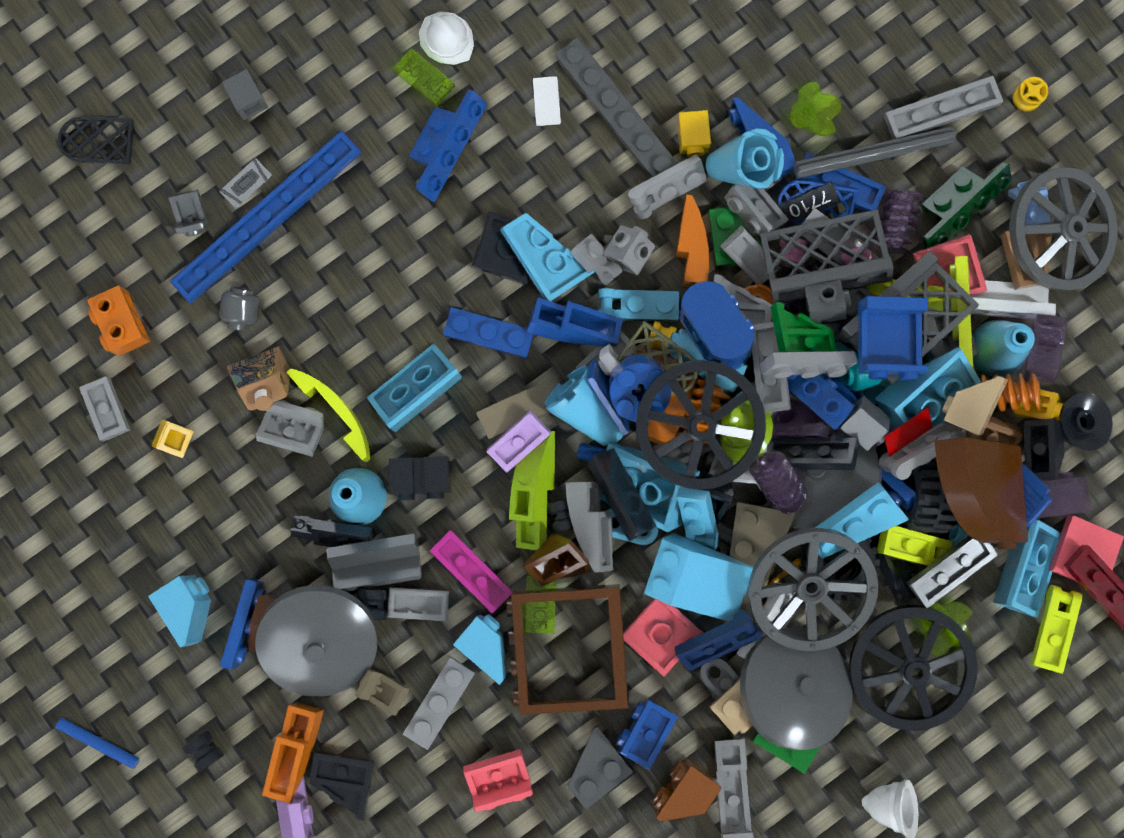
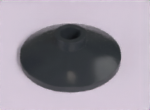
[1060,392,1113,451]

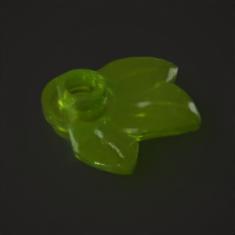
[790,82,842,136]
[919,602,973,657]

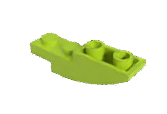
[509,431,555,550]

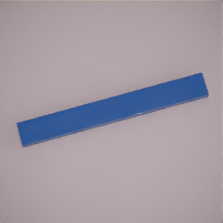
[170,130,362,304]

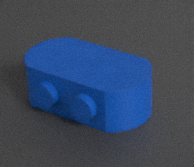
[680,281,755,370]

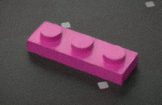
[430,530,513,613]

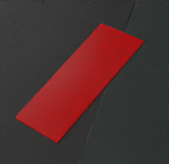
[884,408,933,457]

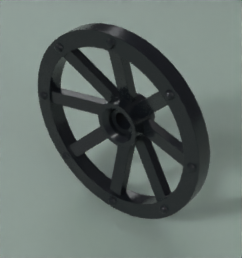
[636,360,766,489]
[849,605,978,731]

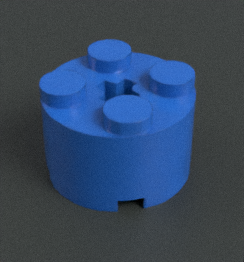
[609,355,671,422]

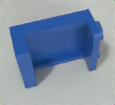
[858,296,928,381]

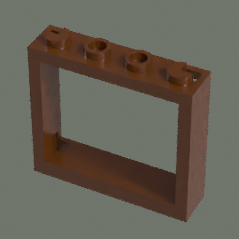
[507,584,628,715]

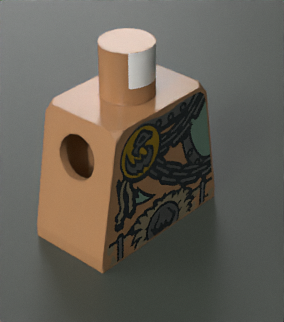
[227,346,290,411]

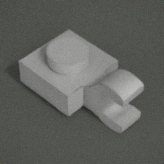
[570,234,622,285]

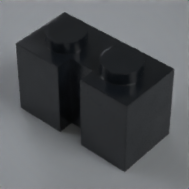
[389,456,451,501]

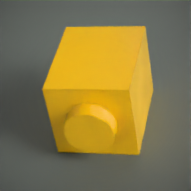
[677,110,711,157]

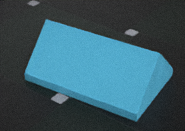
[367,343,462,432]
[993,519,1061,618]

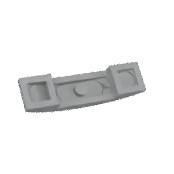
[714,739,754,838]

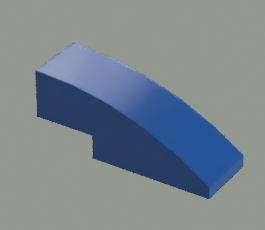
[526,298,623,346]

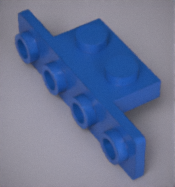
[409,90,487,202]
[752,356,855,429]

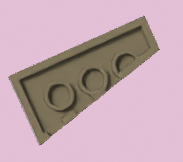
[729,502,798,620]

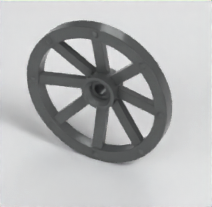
[1009,167,1118,291]
[748,528,878,651]

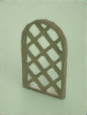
[617,321,698,395]

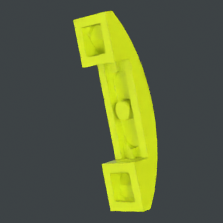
[286,369,371,462]

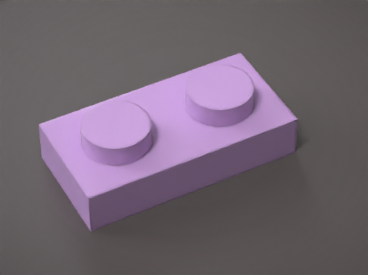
[486,410,550,473]

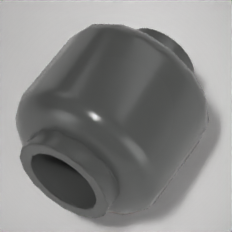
[219,286,260,330]

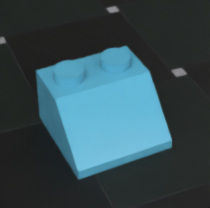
[148,575,211,648]
[453,614,507,685]

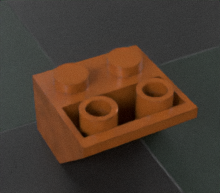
[652,757,722,822]

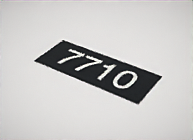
[778,182,841,226]

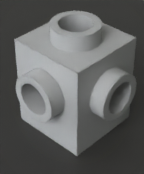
[603,225,655,275]

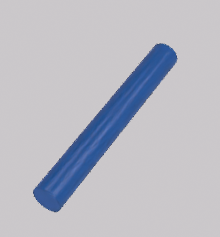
[55,718,140,769]

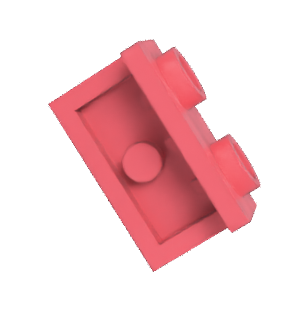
[463,749,533,812]

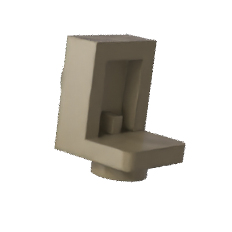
[355,669,410,716]

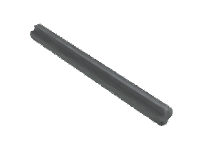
[793,127,956,178]

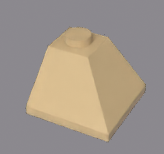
[942,376,1008,435]

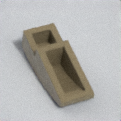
[476,378,558,441]

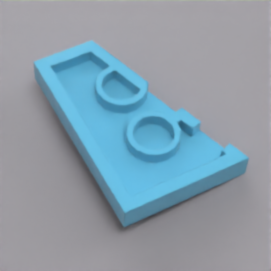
[500,213,595,301]
[815,482,909,559]

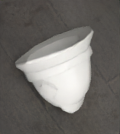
[419,12,474,65]
[862,779,919,838]

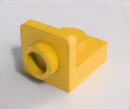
[1014,389,1063,421]

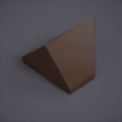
[524,533,590,587]

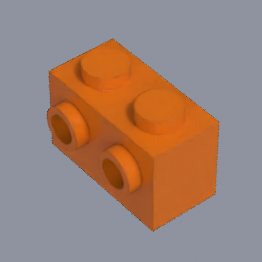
[87,285,151,356]

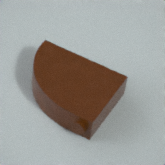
[935,437,1028,549]

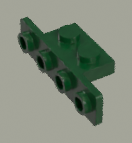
[922,161,1012,249]

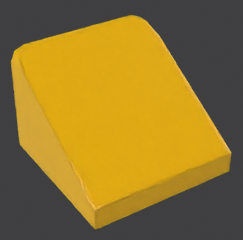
[152,420,194,458]

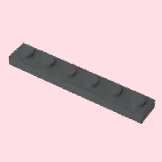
[555,37,678,178]

